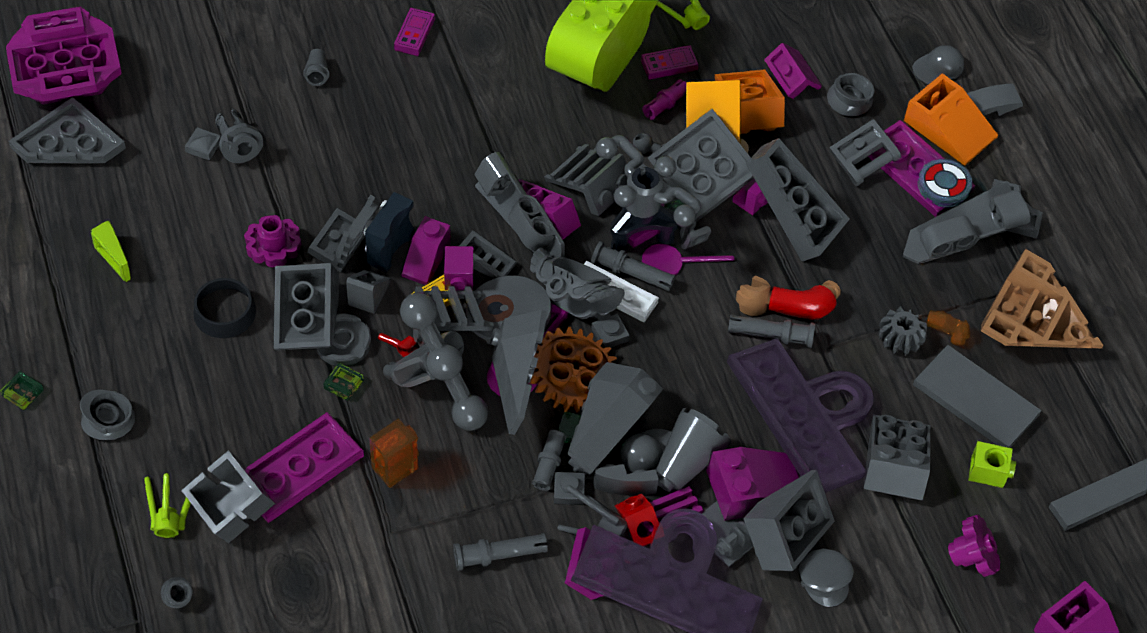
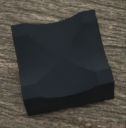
[364,192,415,273]

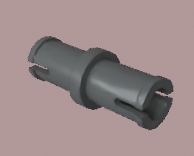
[532,430,567,491]

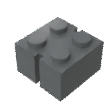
[181,450,275,544]

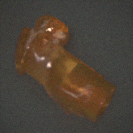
[927,310,971,346]

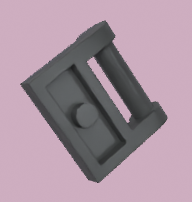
[829,119,902,186]

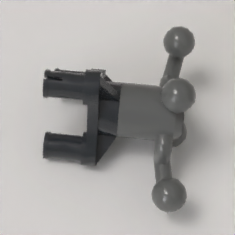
[596,135,701,251]

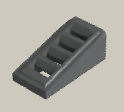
[460,230,517,279]

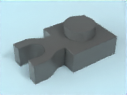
[589,313,629,348]

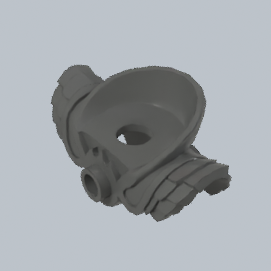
[530,247,625,319]

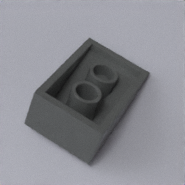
[274,263,339,350]
[744,470,835,571]

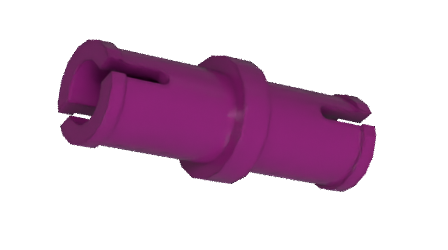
[642,79,686,120]

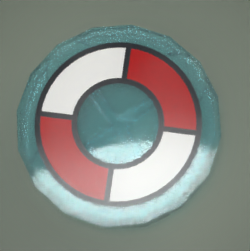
[918,159,972,207]

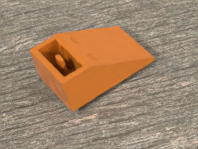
[904,73,998,166]

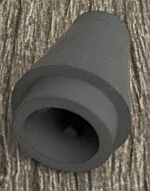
[303,49,329,86]

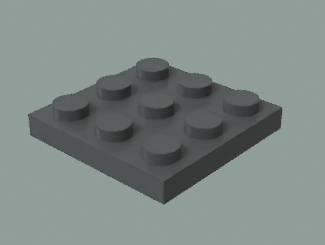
[648,109,754,222]

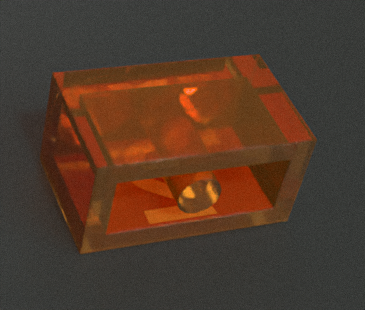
[369,418,419,488]

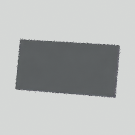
[913,345,1041,448]

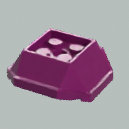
[6,7,122,105]

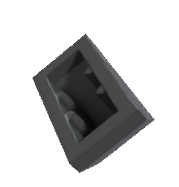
[346,270,391,314]

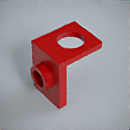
[615,494,664,549]

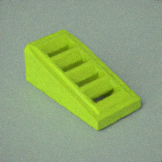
[91,221,131,282]

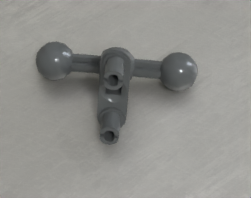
[383,292,489,431]

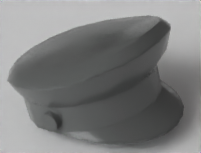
[827,73,874,116]
[80,389,135,440]
[799,548,854,607]

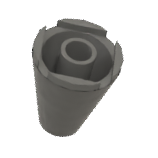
[656,408,731,492]

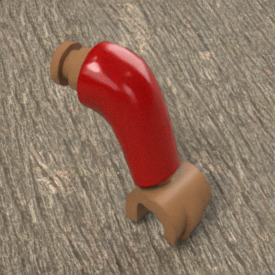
[736,275,841,320]

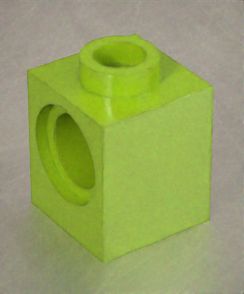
[968,441,1016,488]

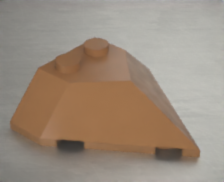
[981,249,1103,349]

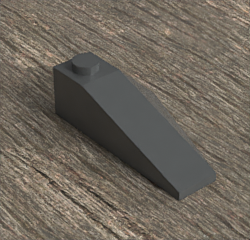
[490,310,547,435]

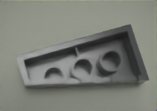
[746,138,850,262]

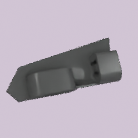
[474,152,565,258]
[903,181,1030,264]

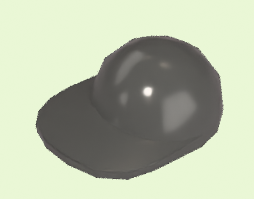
[912,45,964,86]
[619,429,672,472]

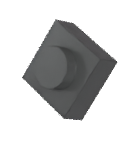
[554,472,585,505]

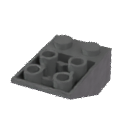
[864,414,930,500]

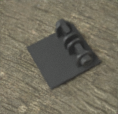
[686,501,754,567]

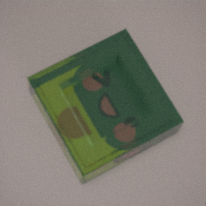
[323,363,364,401]
[0,371,44,410]

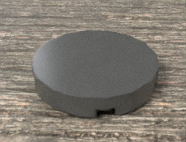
[316,313,372,367]

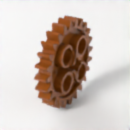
[530,327,617,414]

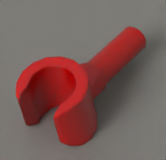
[378,333,417,357]

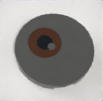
[466,276,552,345]

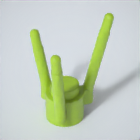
[656,0,710,30]
[144,473,191,538]

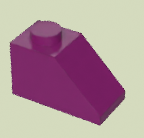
[402,216,451,285]

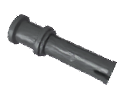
[591,241,676,292]
[728,314,815,348]
[453,533,548,571]

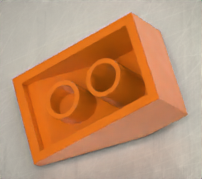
[715,70,785,134]

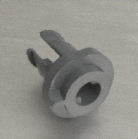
[215,109,263,163]

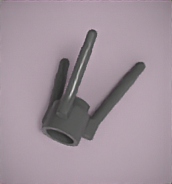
[558,485,627,541]

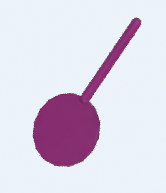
[642,244,735,275]

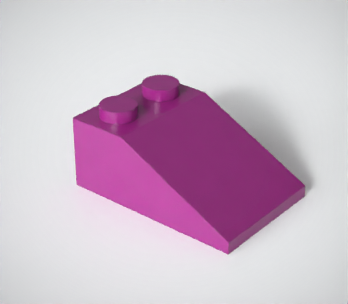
[706,447,799,521]

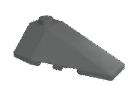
[568,362,663,474]

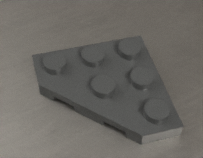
[8,97,126,163]

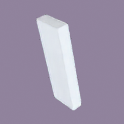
[584,261,659,322]

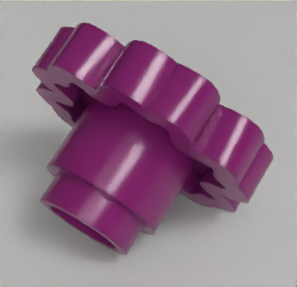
[244,215,302,267]
[948,514,1000,577]

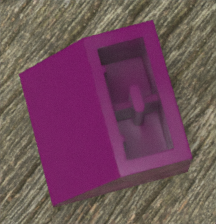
[1033,581,1119,633]

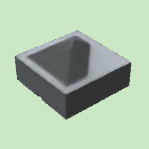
[184,127,221,161]

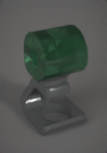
[664,198,711,249]

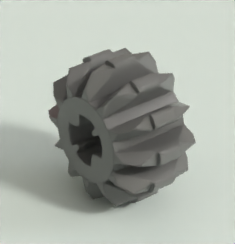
[879,306,927,356]

